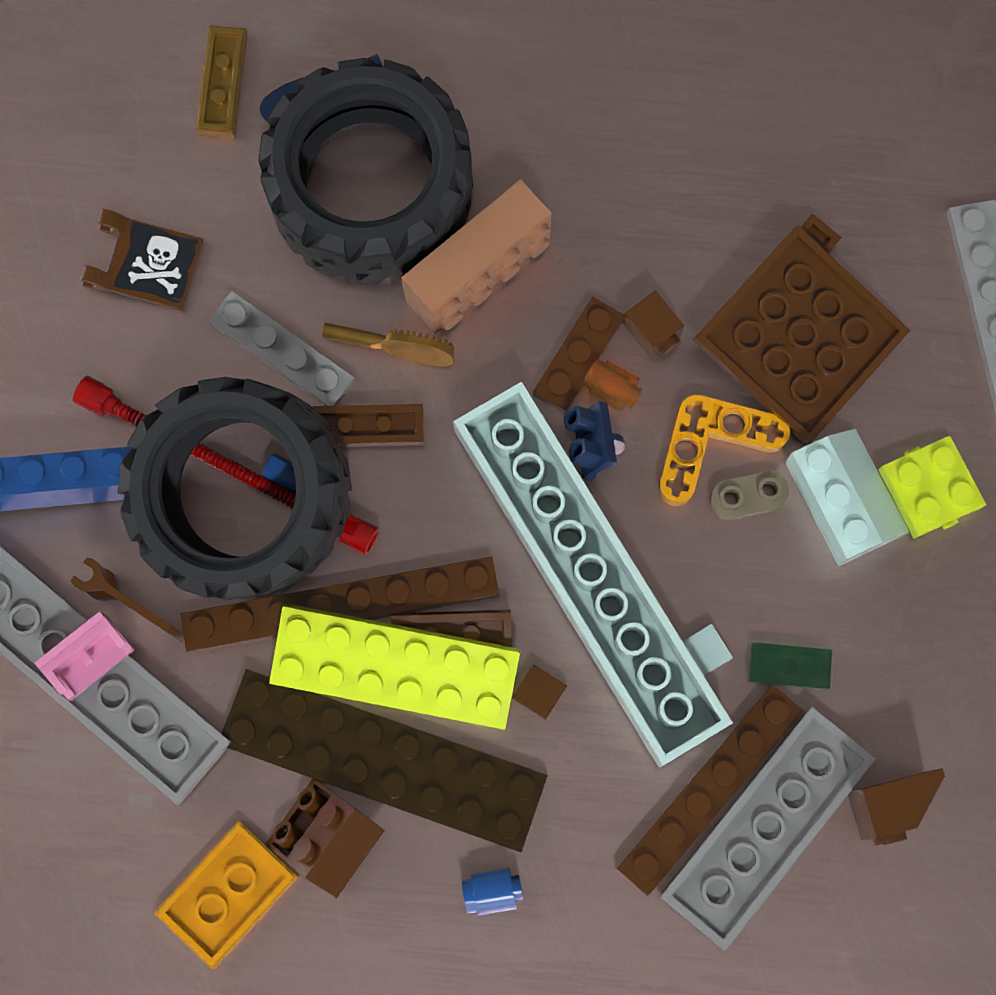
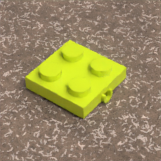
[878,436,986,539]

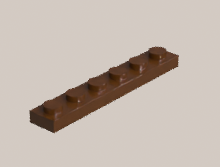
[616,684,804,896]

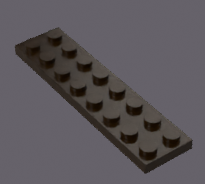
[222,669,548,853]

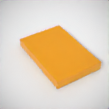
[154,821,299,970]

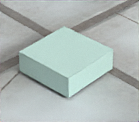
[682,624,733,676]

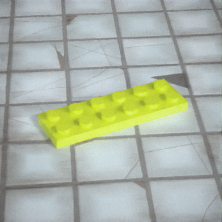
[269,603,521,730]

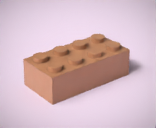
[401,179,552,334]

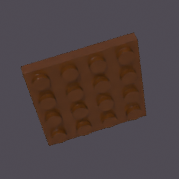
[692,225,911,445]

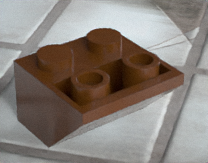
[265,778,385,898]

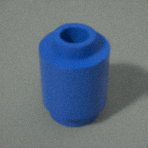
[462,868,523,916]

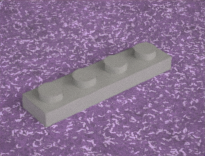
[208,291,355,406]

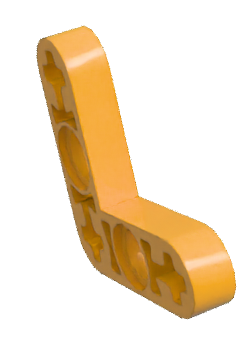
[659,395,790,506]

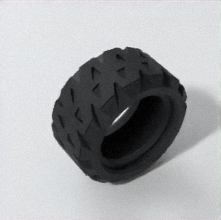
[258,58,473,285]
[118,377,352,600]

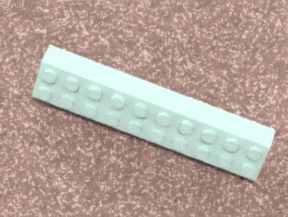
[453,382,733,768]

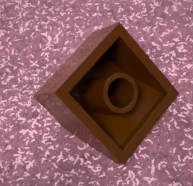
[848,768,945,846]

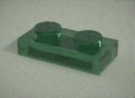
[748,642,832,691]

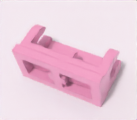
[35,611,134,701]

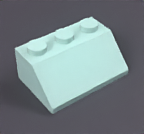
[785,429,909,566]

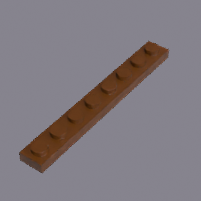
[180,556,500,654]

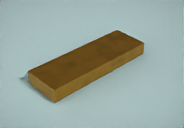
[196,25,248,138]

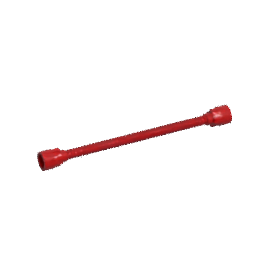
[73,375,380,556]

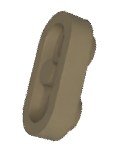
[710,471,789,521]

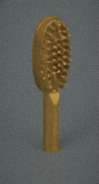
[322,323,455,367]

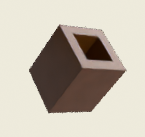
[623,290,684,358]

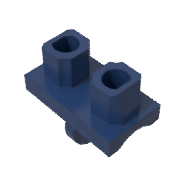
[563,400,625,481]

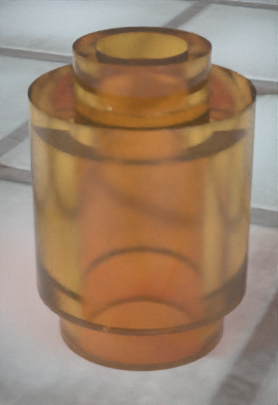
[582,359,643,412]

